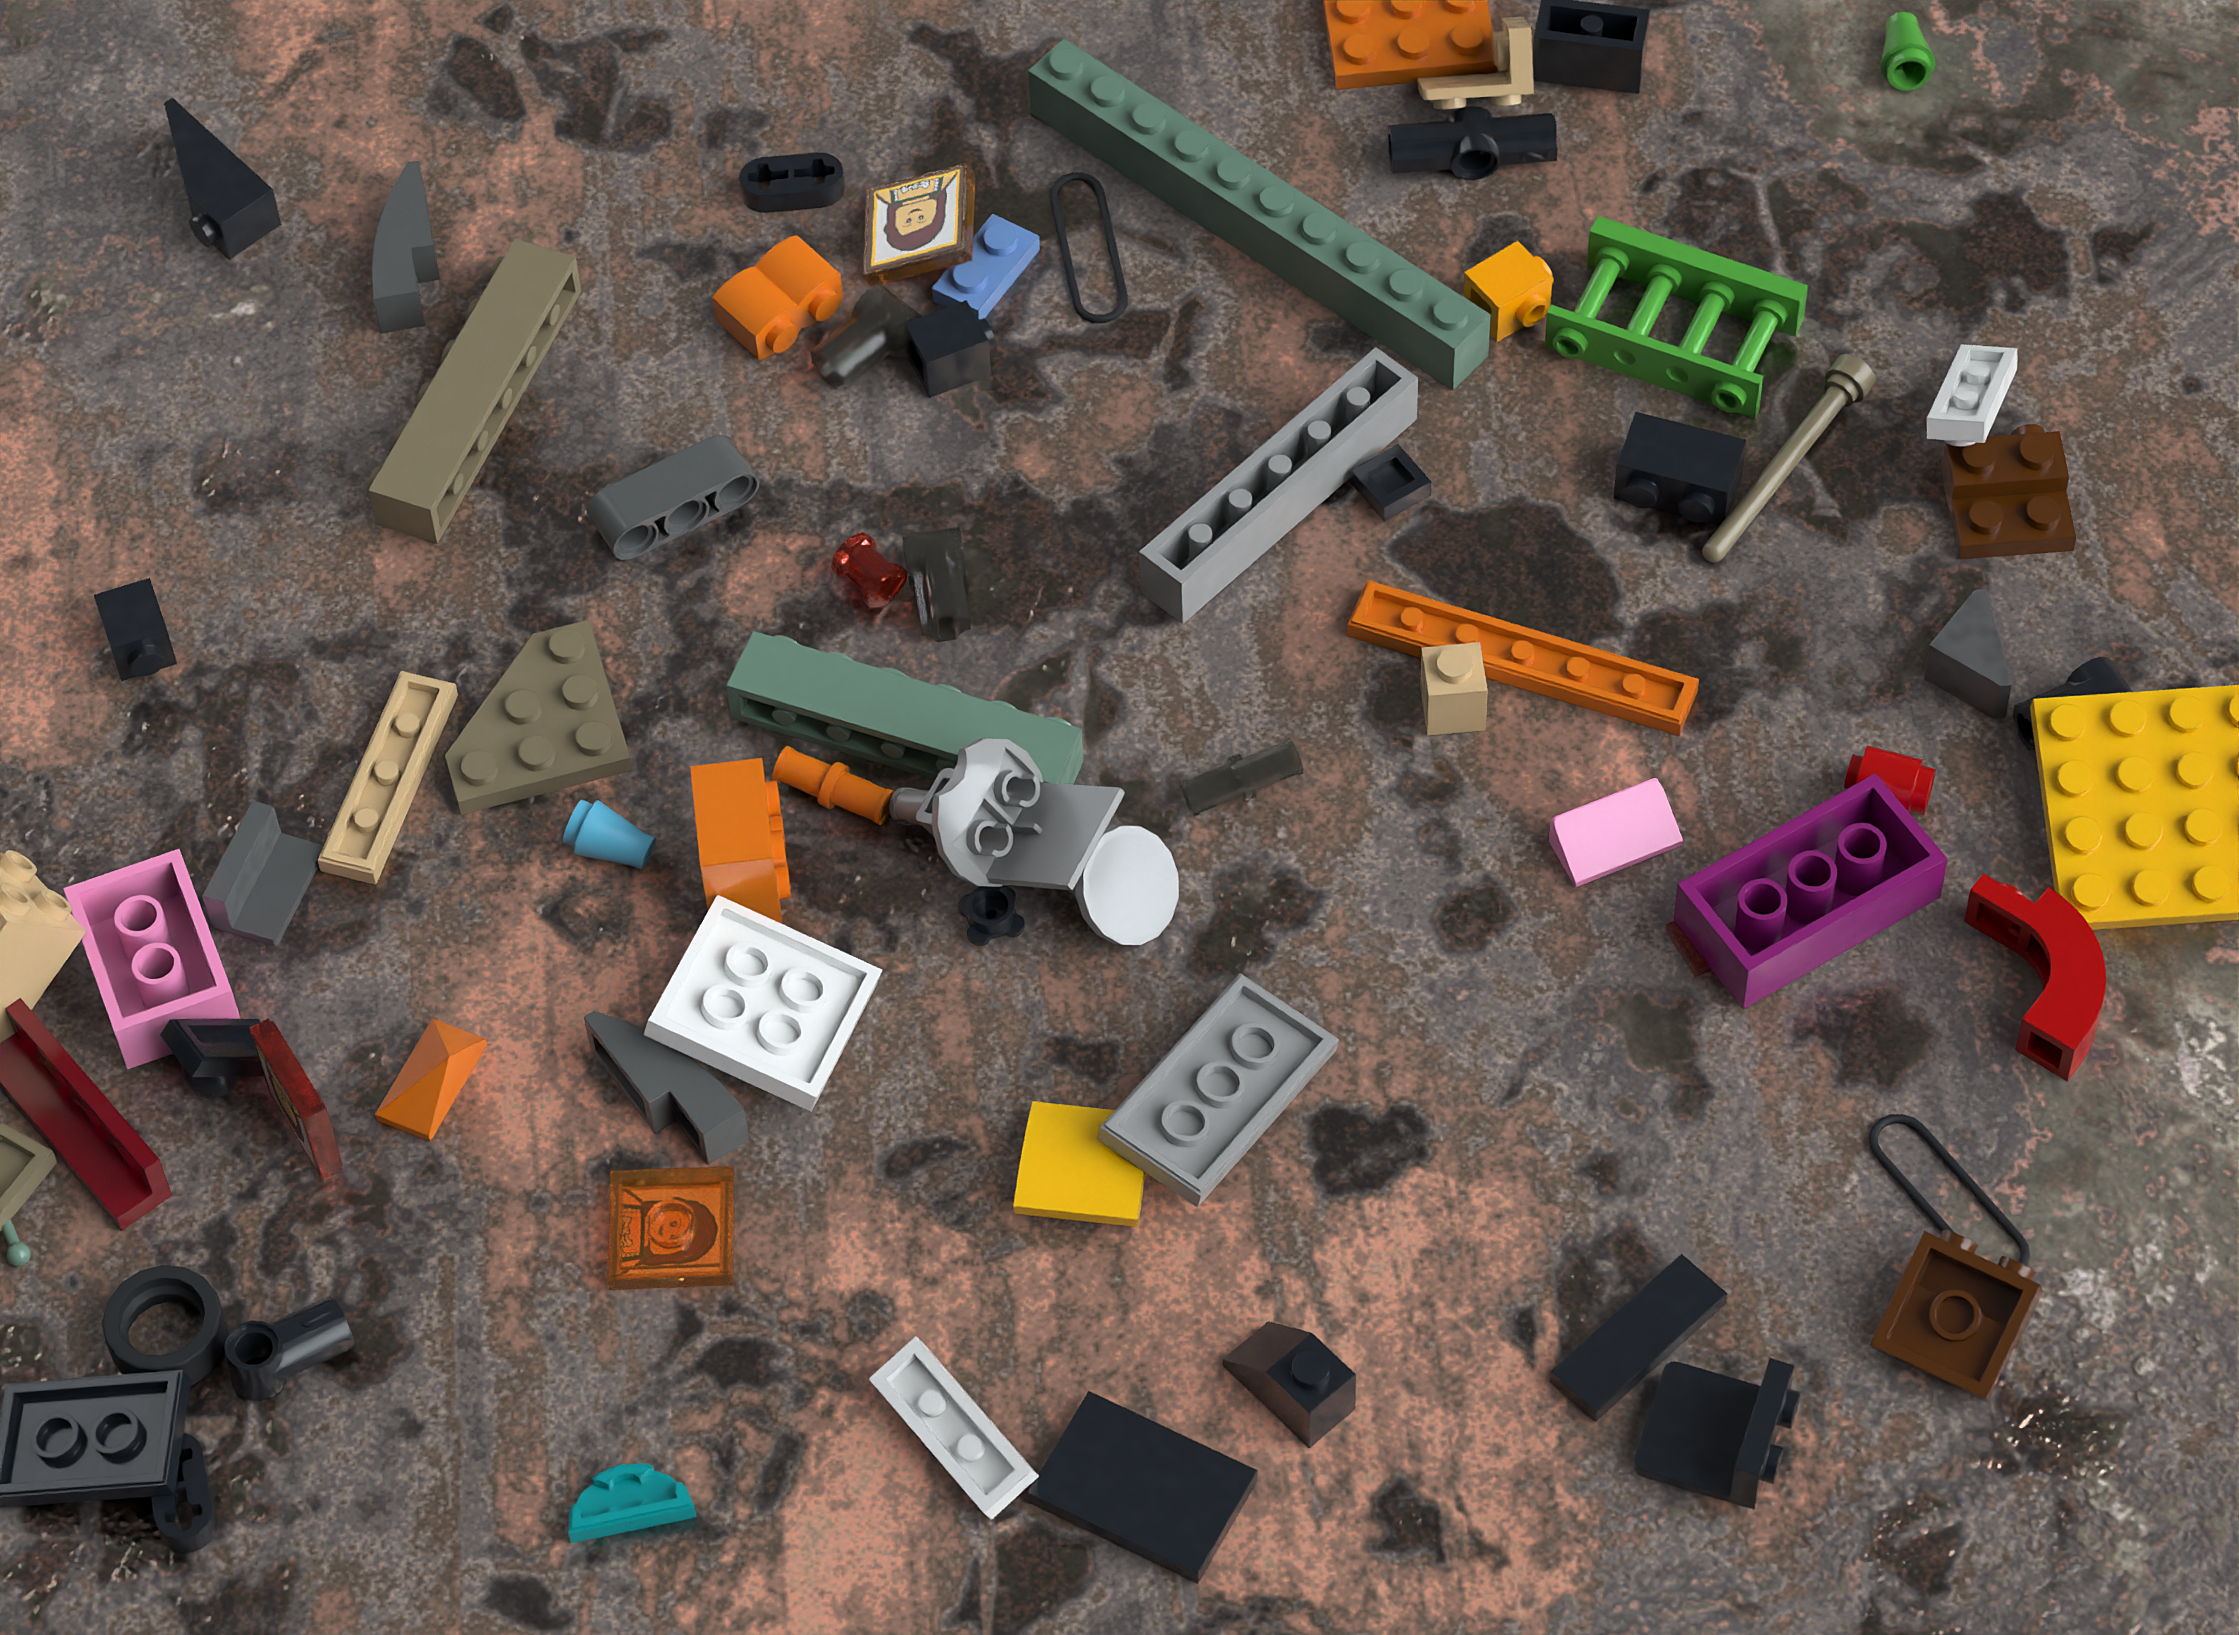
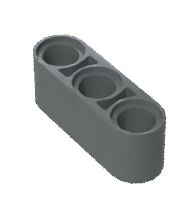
[587,435,760,560]

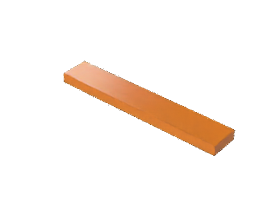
[1347,580,1699,736]

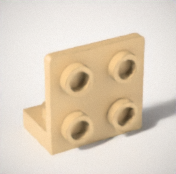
[1417,17,1534,109]

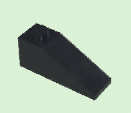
[164,97,281,260]

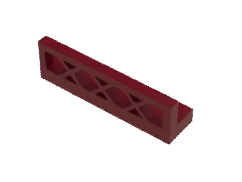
[0,998,172,1231]

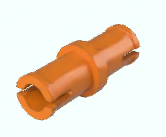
[772,745,895,825]

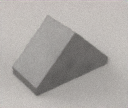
[1924,589,2012,719]

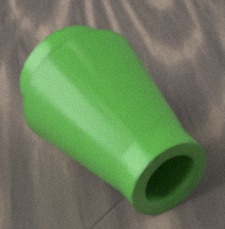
[1880,12,1935,91]

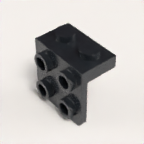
[1633,1358,1801,1510]

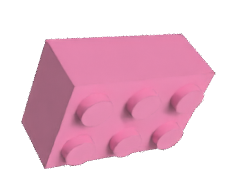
[63,849,240,1069]

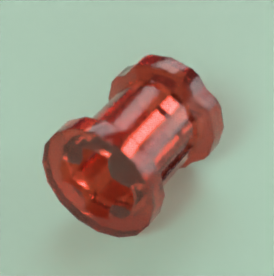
[831,532,908,608]

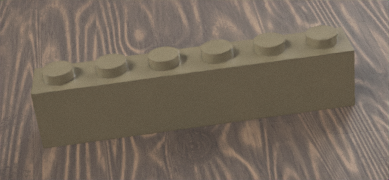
[366,238,582,544]

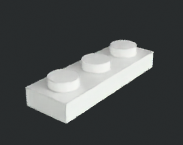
[1927,344,2017,446]
[869,1336,1039,1520]

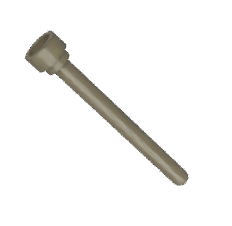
[1702,354,1876,563]

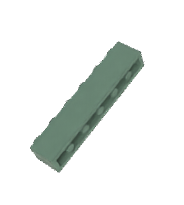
[726,631,1084,784]

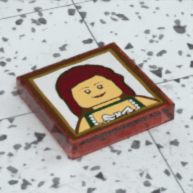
[249,1018,343,1180]

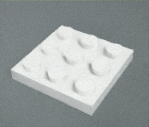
[643,895,882,1112]

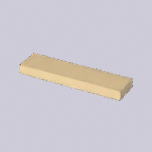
[318,671,458,885]

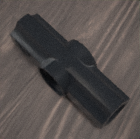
[1388,106,1558,180]

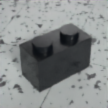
[1532,0,1650,94]
[1613,412,1746,526]

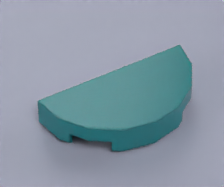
[568,1463,697,1543]

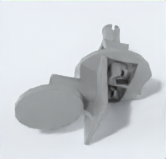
[889,738,1179,945]

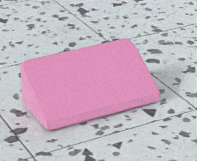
[1549,778,1683,888]

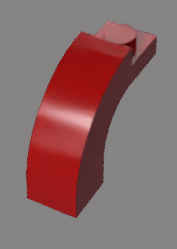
[1964,873,2106,1081]

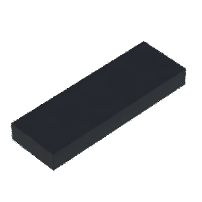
[1550,1254,1728,1422]

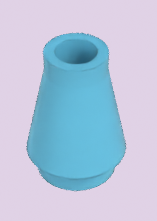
[563,800,656,870]

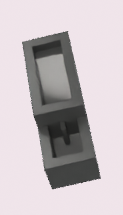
[371,160,440,333]
[584,1011,750,1165]

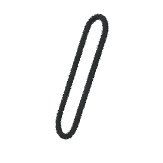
[1050,172,1128,323]
[1869,1114,2030,1266]

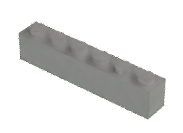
[1139,347,1418,624]

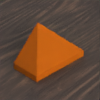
[375,1018,487,1142]

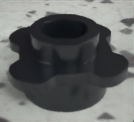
[958,885,1025,946]

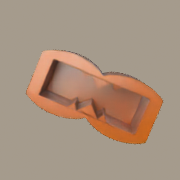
[712,235,843,360]

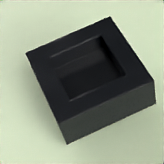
[1351,444,1432,522]

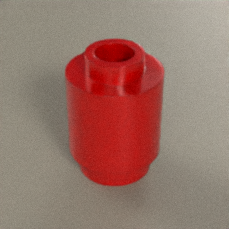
[1844,745,1936,815]

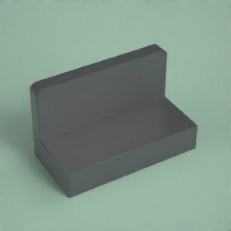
[202,800,323,946]

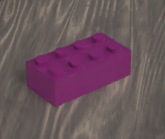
[1673,773,1948,1009]

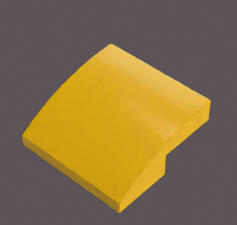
[1013,1101,1147,1227]

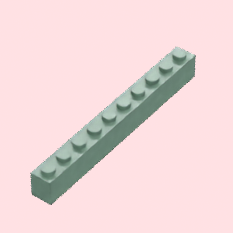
[1028,39,1491,390]

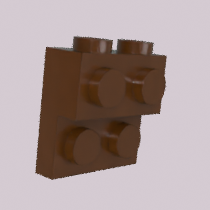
[1941,424,2076,560]
[1870,1229,2043,1403]

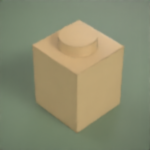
[1420,642,1488,736]

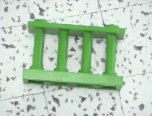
[1545,215,1808,419]

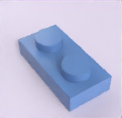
[932,214,1040,320]

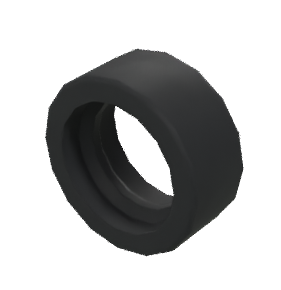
[102,1265,229,1386]

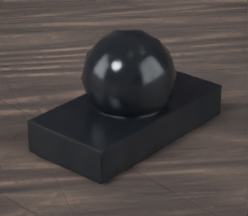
[160,1019,290,1100]

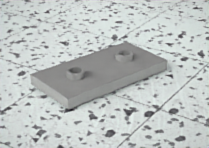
[1097,973,1339,1208]

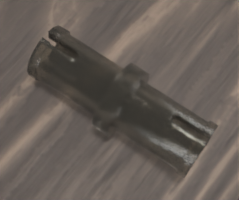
[1180,738,1304,817]

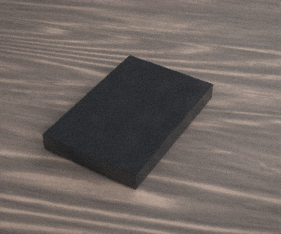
[0,1370,191,1508]
[1028,1391,1258,1584]

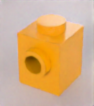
[1463,241,1553,342]

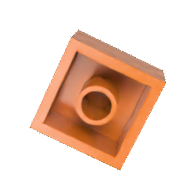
[690,758,791,923]

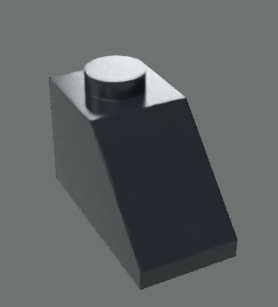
[1222,1321,1356,1448]

